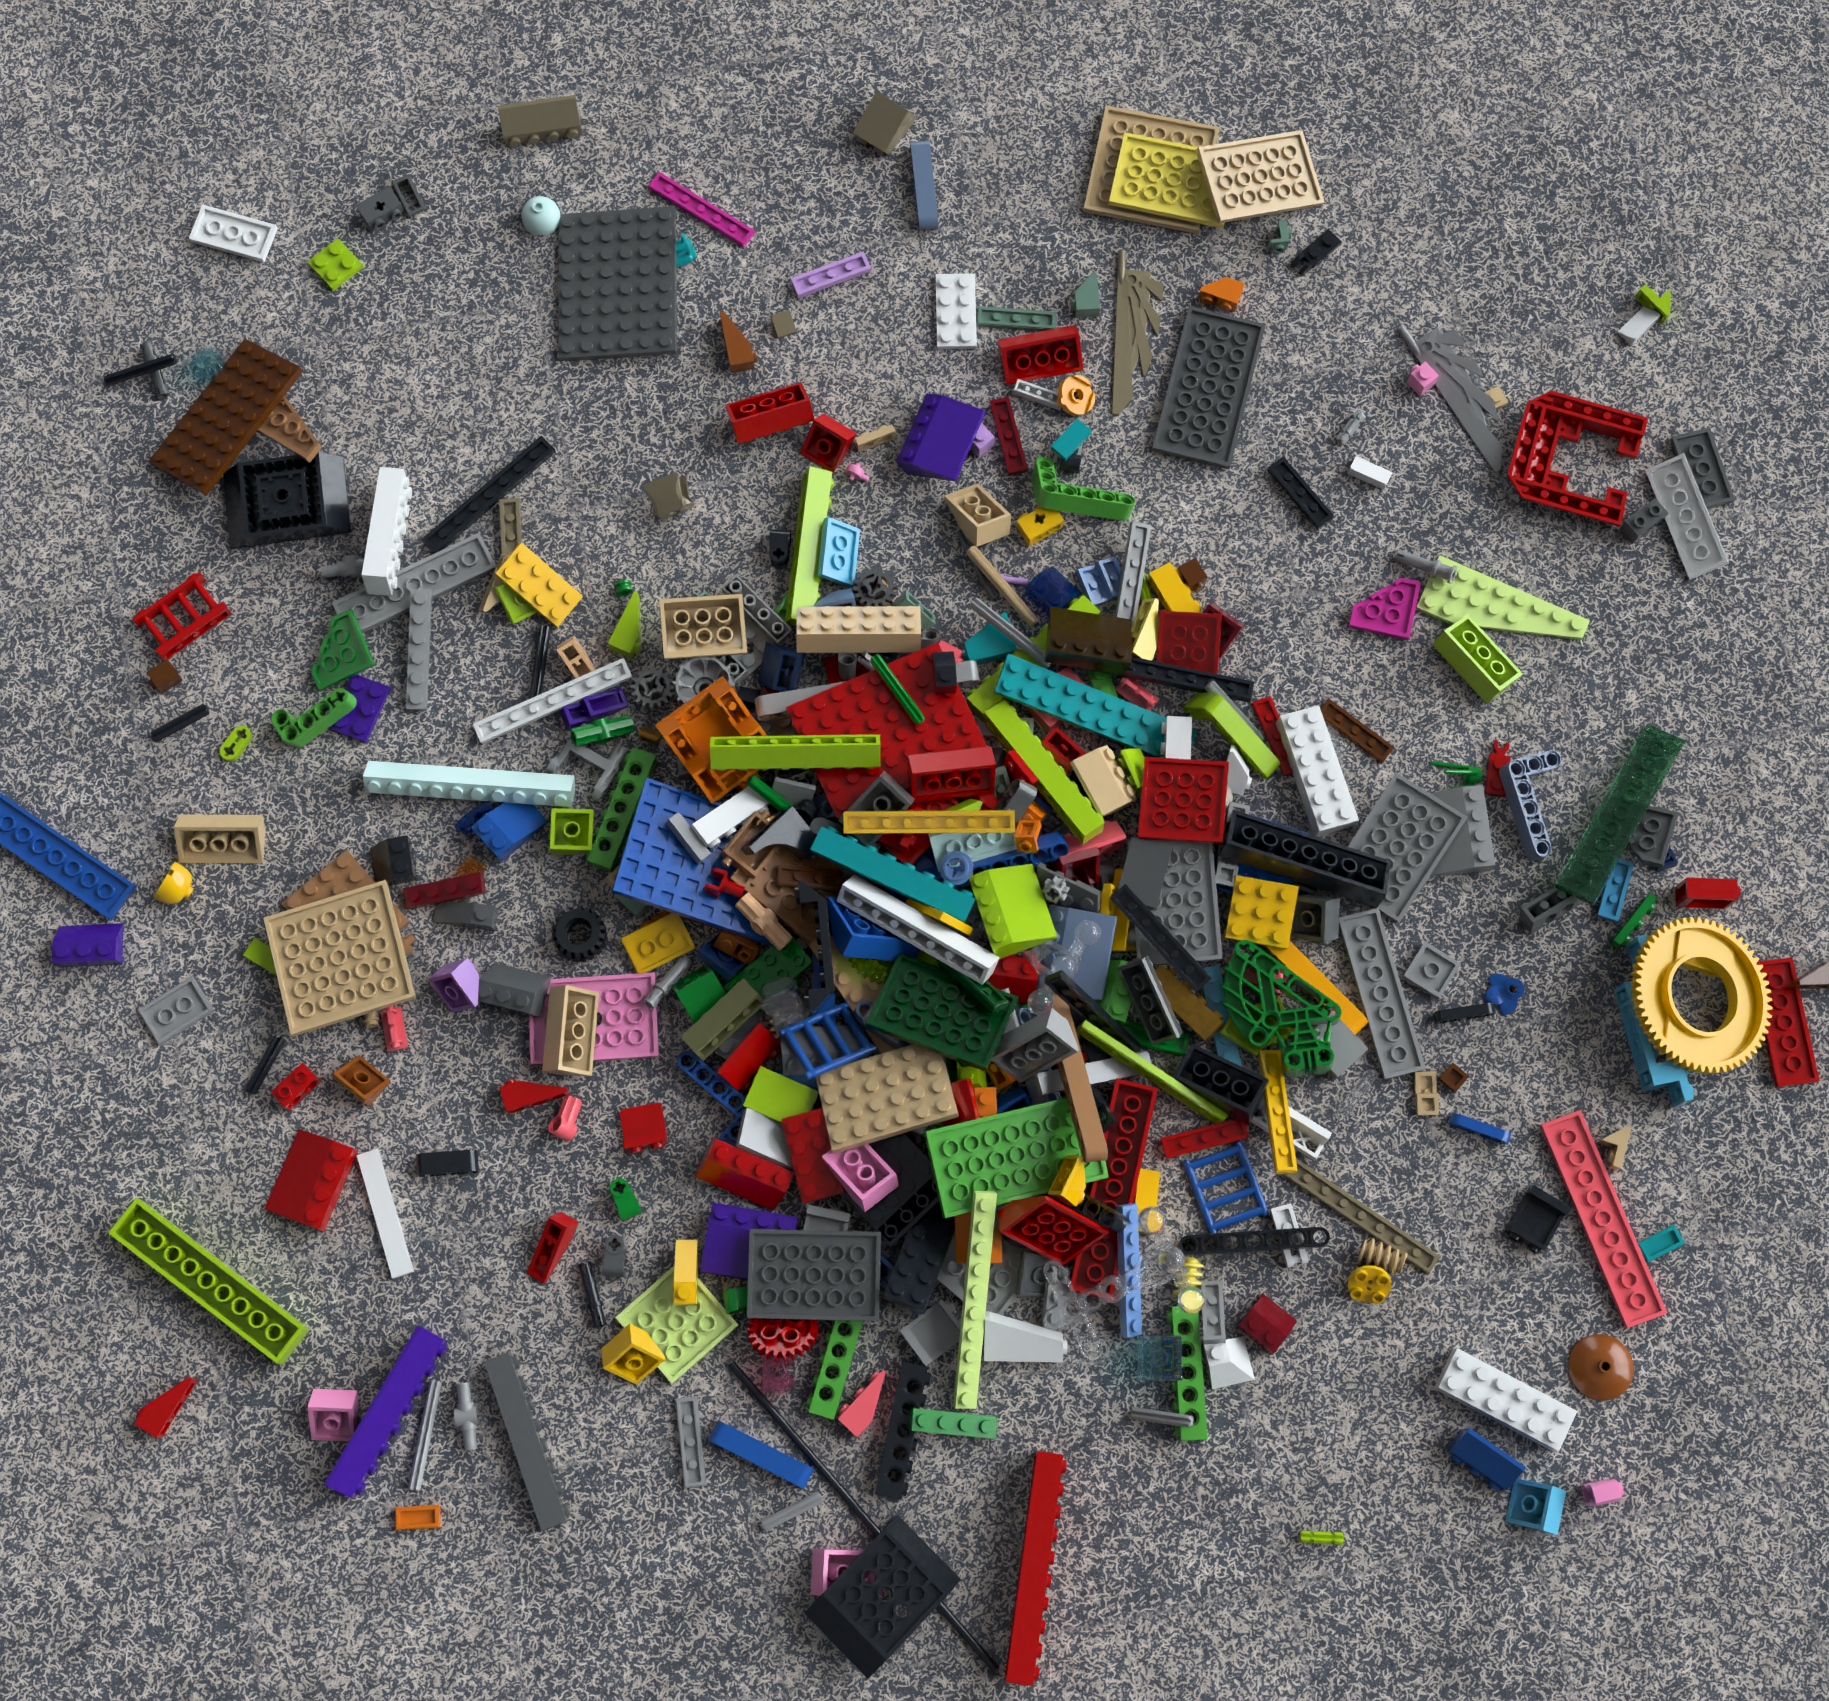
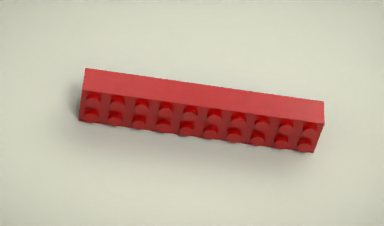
[1068,1078,1158,1301]
[1004,1451,1067,1686]

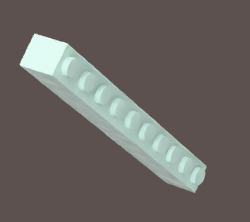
[363,761,575,807]

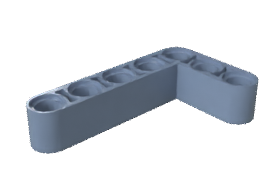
[1499,750,1561,861]

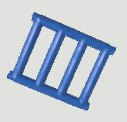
[778,1002,877,1080]
[1182,1141,1269,1234]

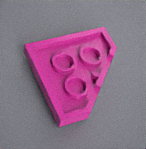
[1348,578,1421,641]

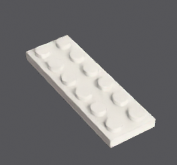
[1645,453,1729,580]

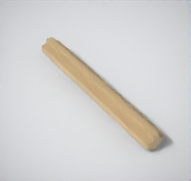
[966,545,1039,627]

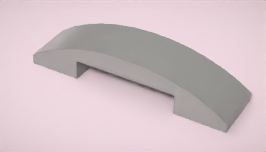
[1215,801,1250,888]

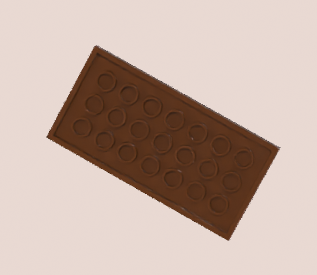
[148,339,303,496]

